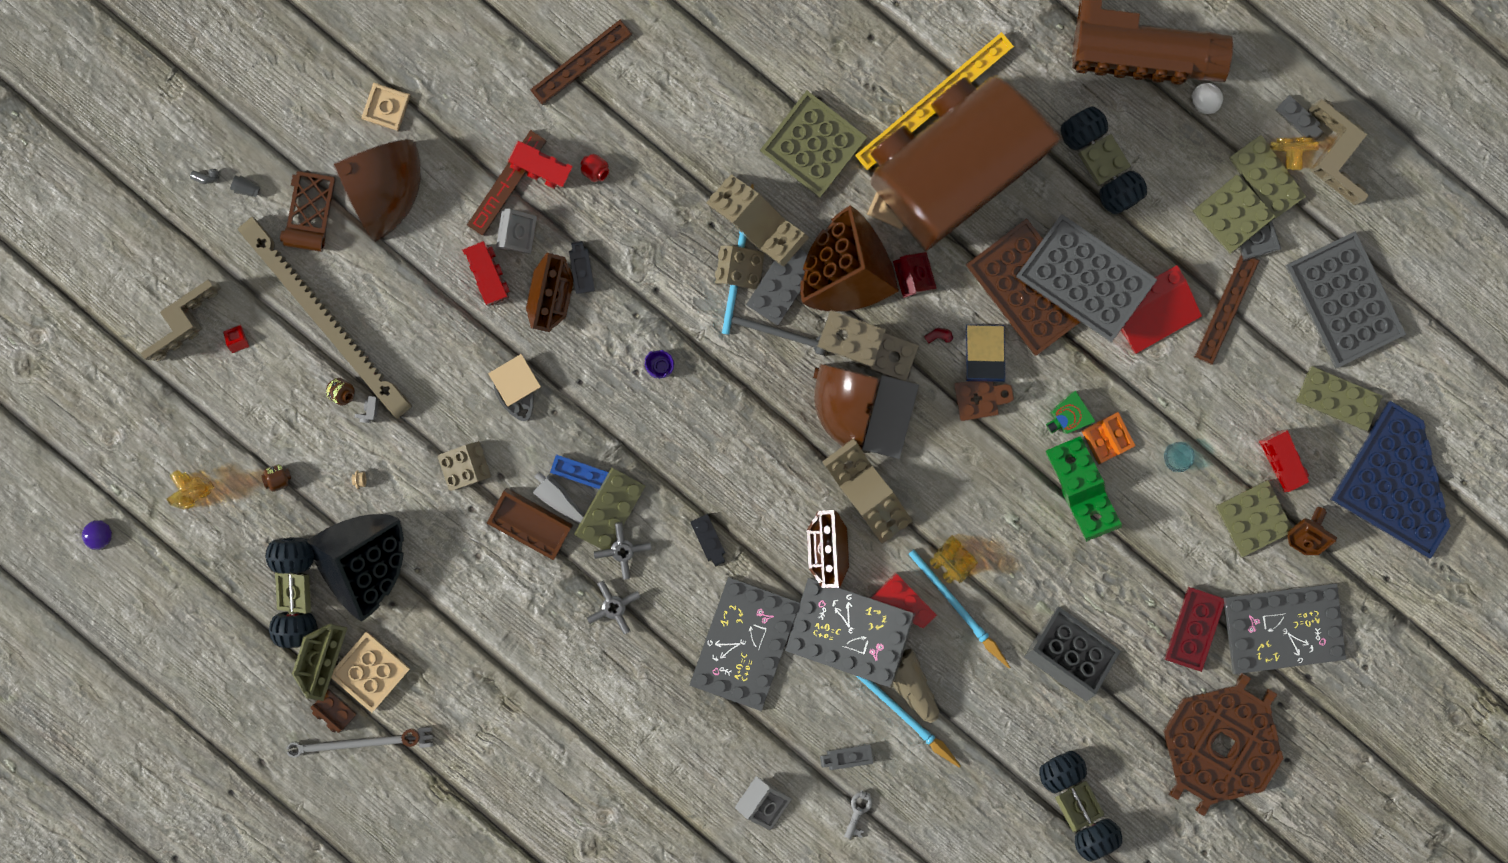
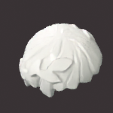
[1192,83,1223,114]

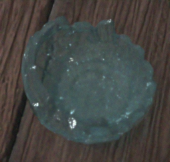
[1164,442,1195,472]

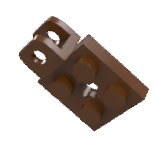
[954,381,1014,421]

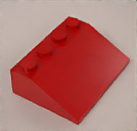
[1122,265,1202,354]

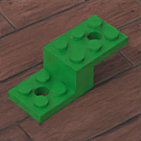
[1045,436,1122,542]

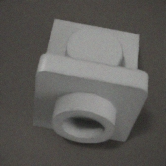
[355,396,379,423]

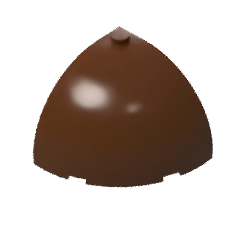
[334,139,421,242]
[800,205,899,312]
[813,364,880,450]

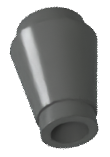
[230,175,260,197]

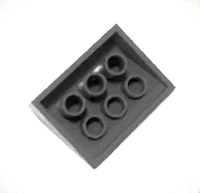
[1024,606,1121,702]

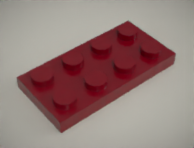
[1164,587,1224,672]

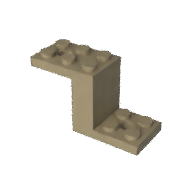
[1307,99,1369,205]
[706,174,809,267]
[817,310,919,381]
[822,439,912,544]

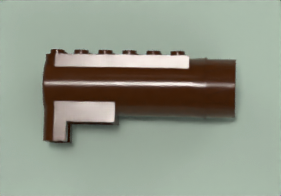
[1072,0,1233,85]

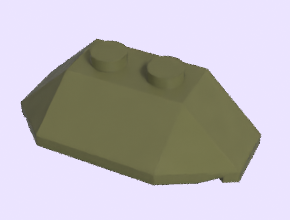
[292,624,347,701]

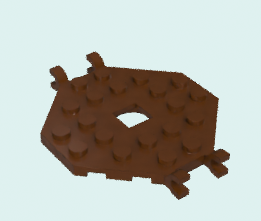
[1163,673,1283,816]

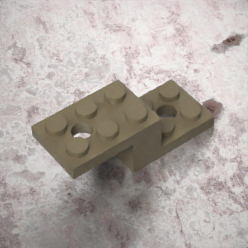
[141,280,221,362]

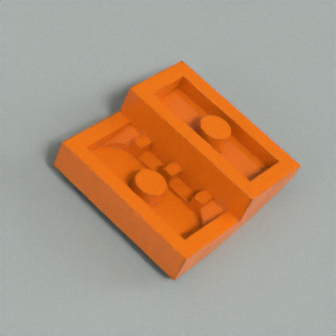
[1081,412,1135,464]

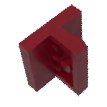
[893,252,937,298]

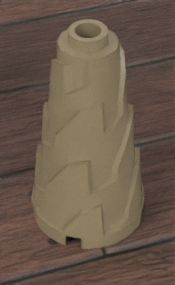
[893,649,939,723]

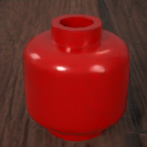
[581,154,609,182]

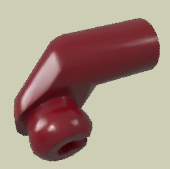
[923,327,953,344]

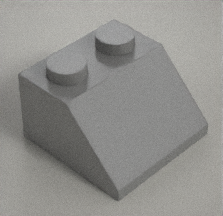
[735,776,792,830]

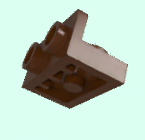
[310,689,357,733]

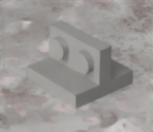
[496,209,537,254]

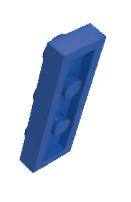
[550,454,609,489]

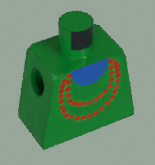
[1046,391,1095,434]

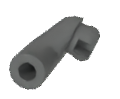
[190,168,219,184]

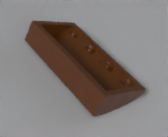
[487,488,574,560]

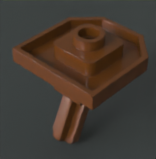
[1287,507,1337,555]

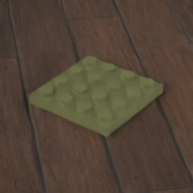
[760,90,867,198]

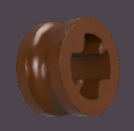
[401,728,420,747]

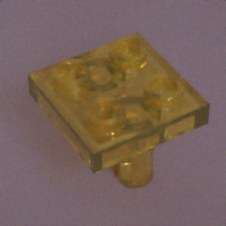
[1271,137,1318,170]
[167,470,214,510]
[930,535,978,583]

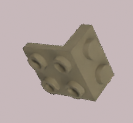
[715,246,764,290]
[438,441,491,491]

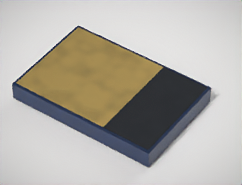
[966,325,1005,382]

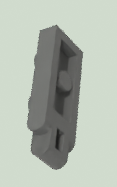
[1275,95,1324,142]
[820,744,873,770]

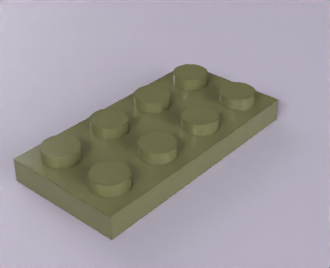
[1229,135,1306,220]
[1296,366,1383,431]
[574,467,645,550]

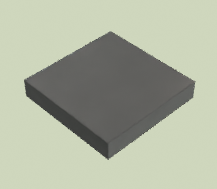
[1239,221,1281,261]

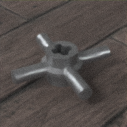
[593,522,652,579]
[587,580,641,635]

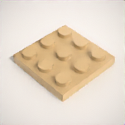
[331,631,411,713]

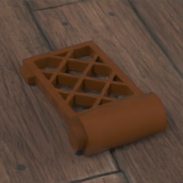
[280,171,336,252]

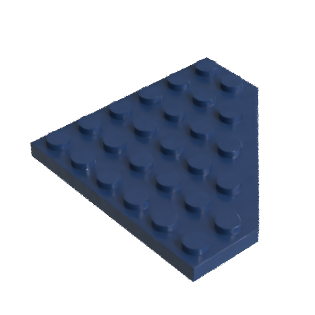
[1330,401,1450,559]

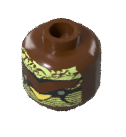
[326,378,355,406]
[261,464,291,492]

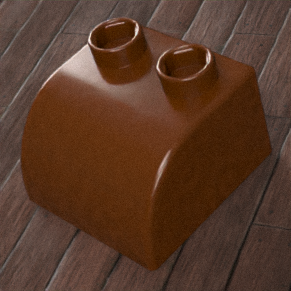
[870,76,1061,252]

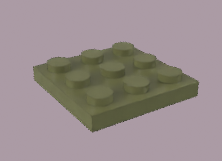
[1193,174,1276,255]
[1216,480,1292,557]

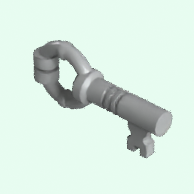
[844,790,872,839]

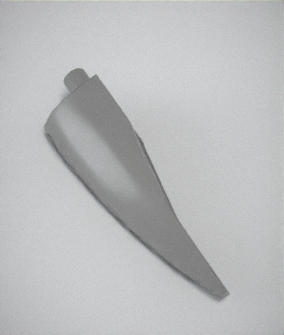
[532,471,585,524]

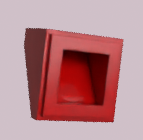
[223,325,249,353]

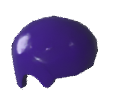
[644,350,674,379]
[82,520,112,550]

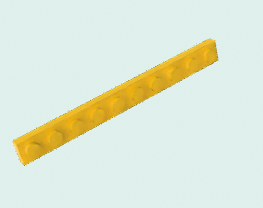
[855,32,1014,170]

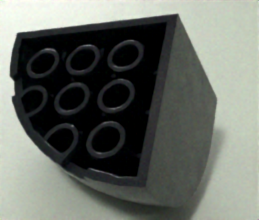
[307,514,404,622]

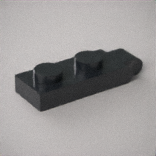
[569,241,595,294]
[690,514,726,567]

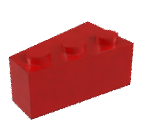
[507,141,573,189]
[462,241,510,306]
[1259,430,1309,492]
[869,573,937,628]

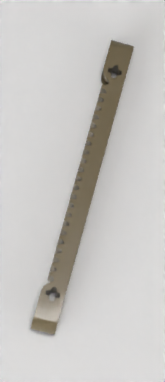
[237,216,412,419]

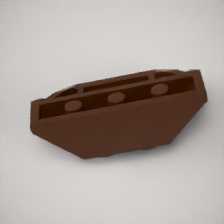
[526,253,574,332]
[807,510,849,588]

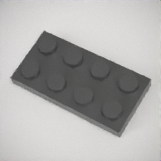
[746,249,808,326]

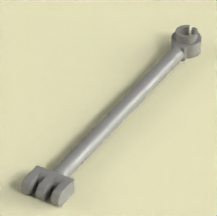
[286,727,433,758]

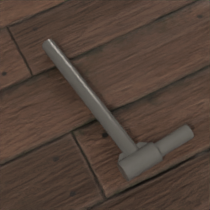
[732,316,828,356]

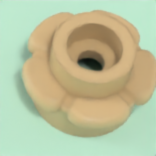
[351,470,366,489]

